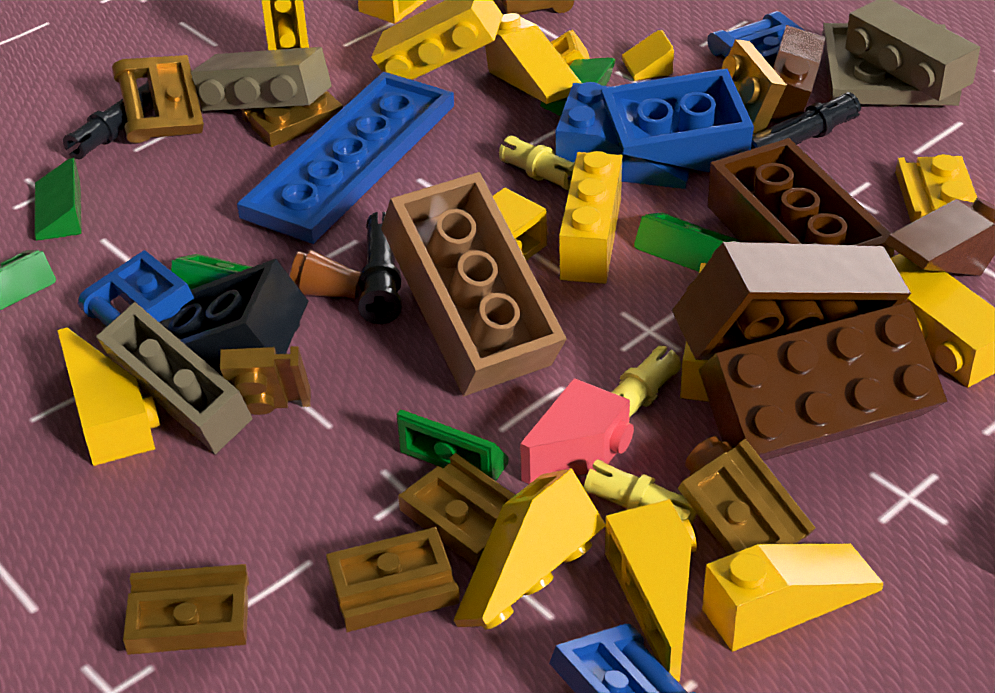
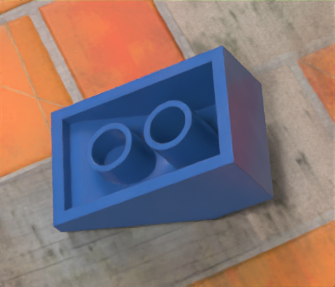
[601,68,754,172]
[556,82,690,189]

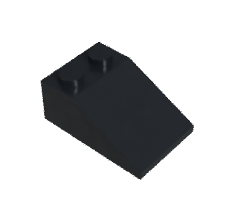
[159,259,309,377]

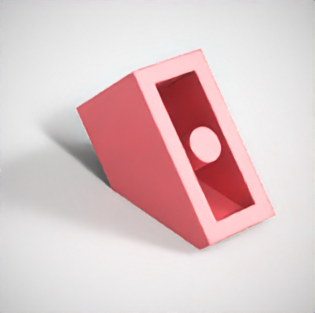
[520,378,634,484]

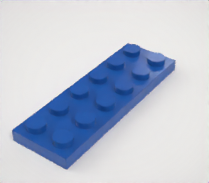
[237,71,454,244]

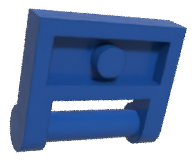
[707,11,805,67]
[78,250,194,327]
[549,623,696,693]

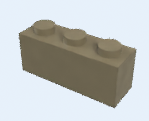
[845,0,980,101]
[191,47,332,111]
[96,302,253,455]

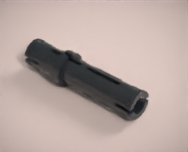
[63,80,154,160]
[751,92,861,150]

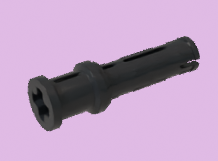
[358,212,402,325]

